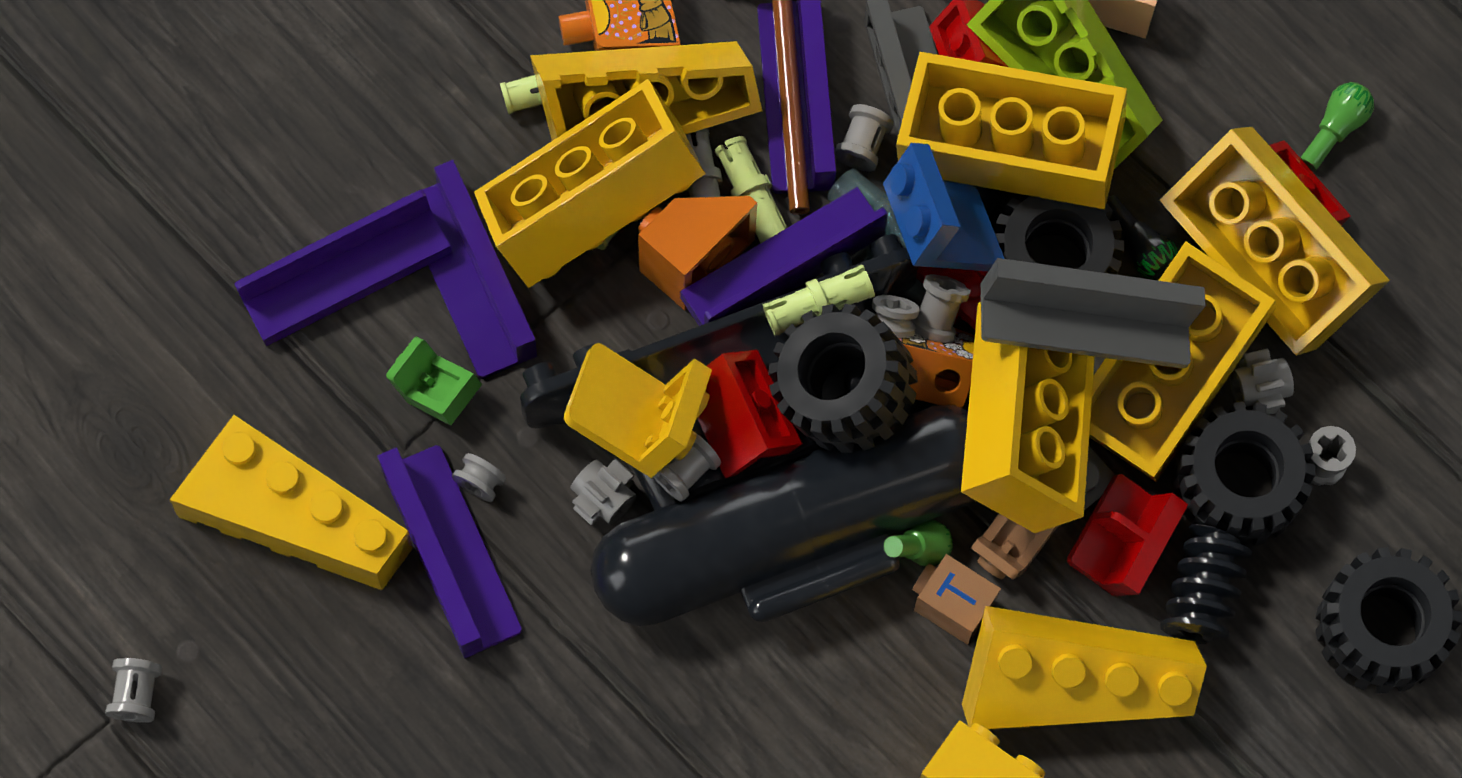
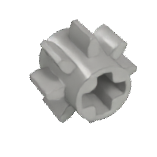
[1230,348,1294,414]
[570,459,637,525]

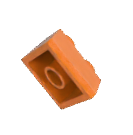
[638,196,757,311]

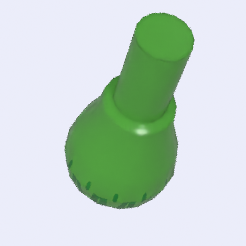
[1300,82,1374,171]
[884,520,953,567]

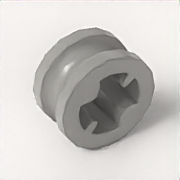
[872,295,920,338]
[452,453,506,502]

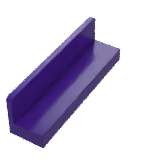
[757,0,836,194]
[403,160,537,379]
[680,186,888,326]
[234,190,452,346]
[377,445,522,659]

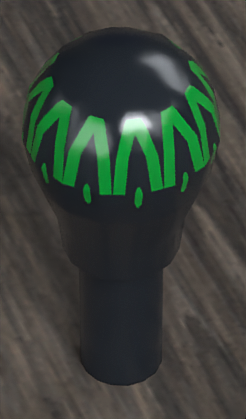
[1106,195,1178,280]

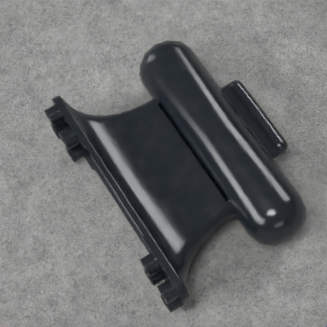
[520,234,976,626]

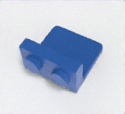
[883,143,1005,271]

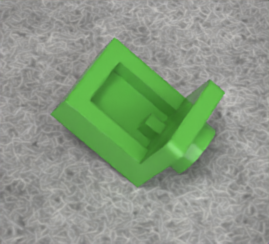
[386,337,482,425]

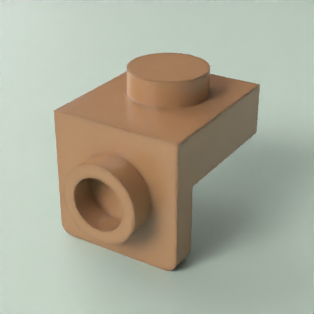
[971,514,1059,580]

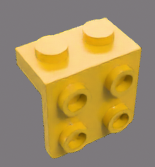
[564,343,712,478]

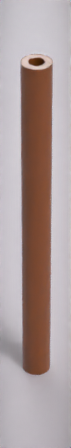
[772,0,810,215]

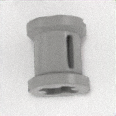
[834,104,894,172]
[911,274,971,343]
[1308,426,1356,486]
[654,434,721,502]
[105,658,162,722]

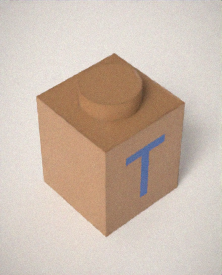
[912,554,1001,645]

